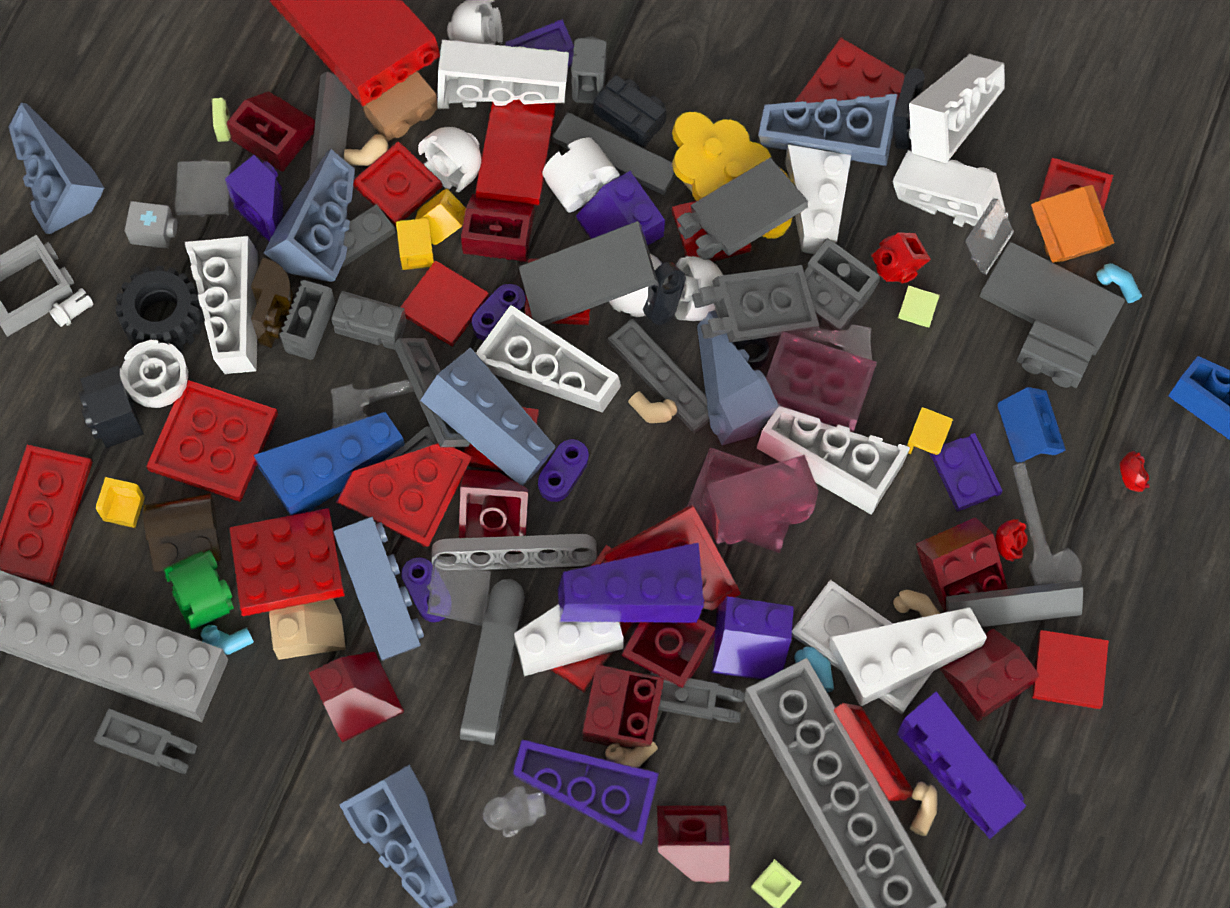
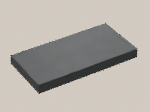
[519,221,658,326]
[979,241,1125,356]

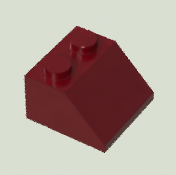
[622,619,716,688]
[939,628,1039,722]

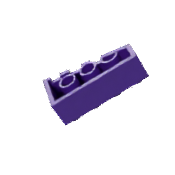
[558,542,704,623]
[897,692,1026,839]
[513,740,658,845]

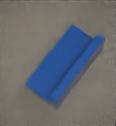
[997,387,1066,463]

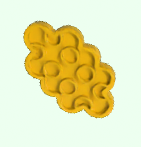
[672,112,792,238]

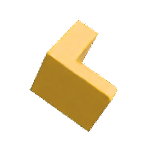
[415,188,466,245]
[396,218,434,270]
[907,407,953,455]
[96,477,145,528]

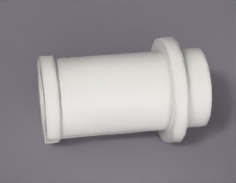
[49,288,94,327]

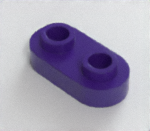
[472,284,526,341]
[538,439,589,502]
[402,557,451,622]

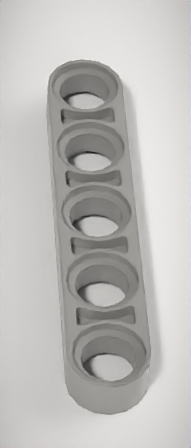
[431,534,597,571]

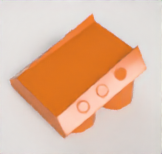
[1031,185,1114,263]

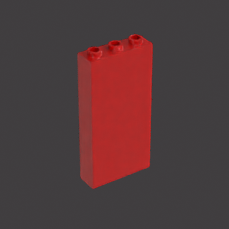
[269,0,440,106]

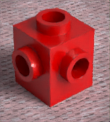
[871,232,931,283]

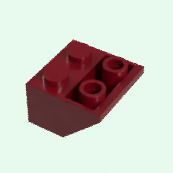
[226,91,315,172]
[461,194,536,262]
[916,517,1008,613]
[583,665,664,747]

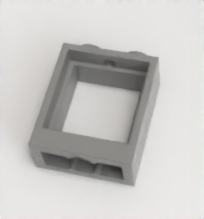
[0,235,74,336]

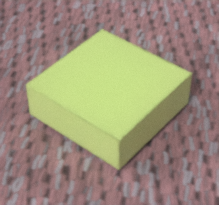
[212,98,230,142]
[898,286,939,328]
[751,859,801,908]

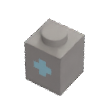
[125,201,177,248]

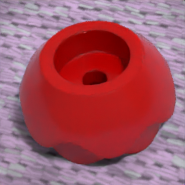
[1120,451,1150,492]
[995,519,1028,561]

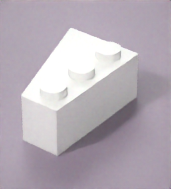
[785,145,851,254]
[892,150,1005,239]
[514,604,623,676]

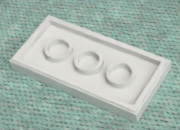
[792,580,933,714]

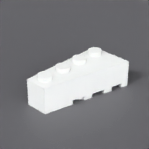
[438,40,569,109]
[185,236,258,374]
[476,305,621,412]
[757,406,911,515]
[829,607,987,707]

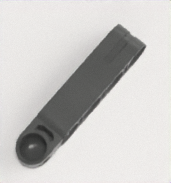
[460,579,525,745]

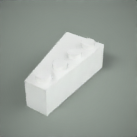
[909,54,1005,163]

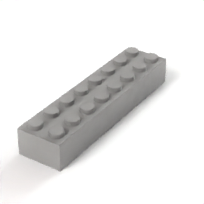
[0,571,228,722]
[744,658,947,908]

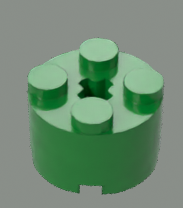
[163,550,234,630]

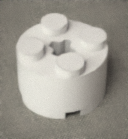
[542,138,620,212]

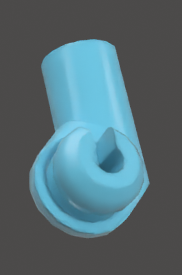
[1097,263,1142,303]
[201,625,254,655]
[794,647,834,692]

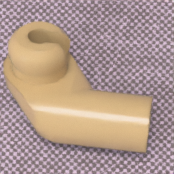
[344,134,388,166]
[628,391,677,423]
[893,589,941,617]
[605,741,658,768]
[910,782,937,836]

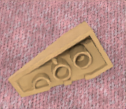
[269,599,346,660]

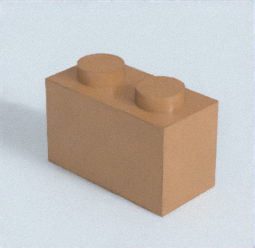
[363,72,438,142]

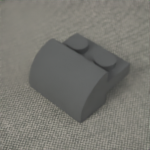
[804,238,880,332]

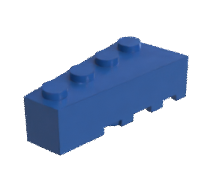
[1168,356,1230,440]
[254,412,405,516]

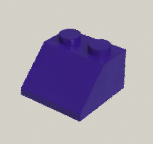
[225,155,284,242]
[576,171,665,246]
[712,597,794,680]

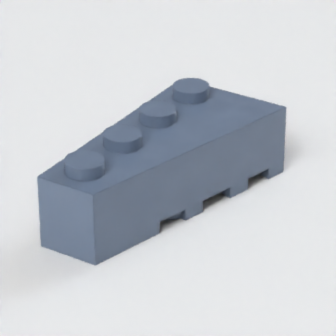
[758,94,898,166]
[420,347,555,486]
[333,517,424,661]

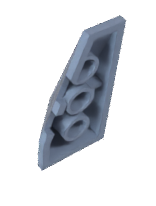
[9,103,104,234]
[697,310,779,445]

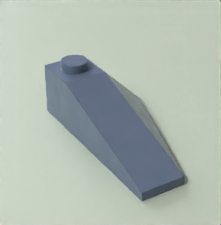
[264,149,355,282]
[340,765,457,908]

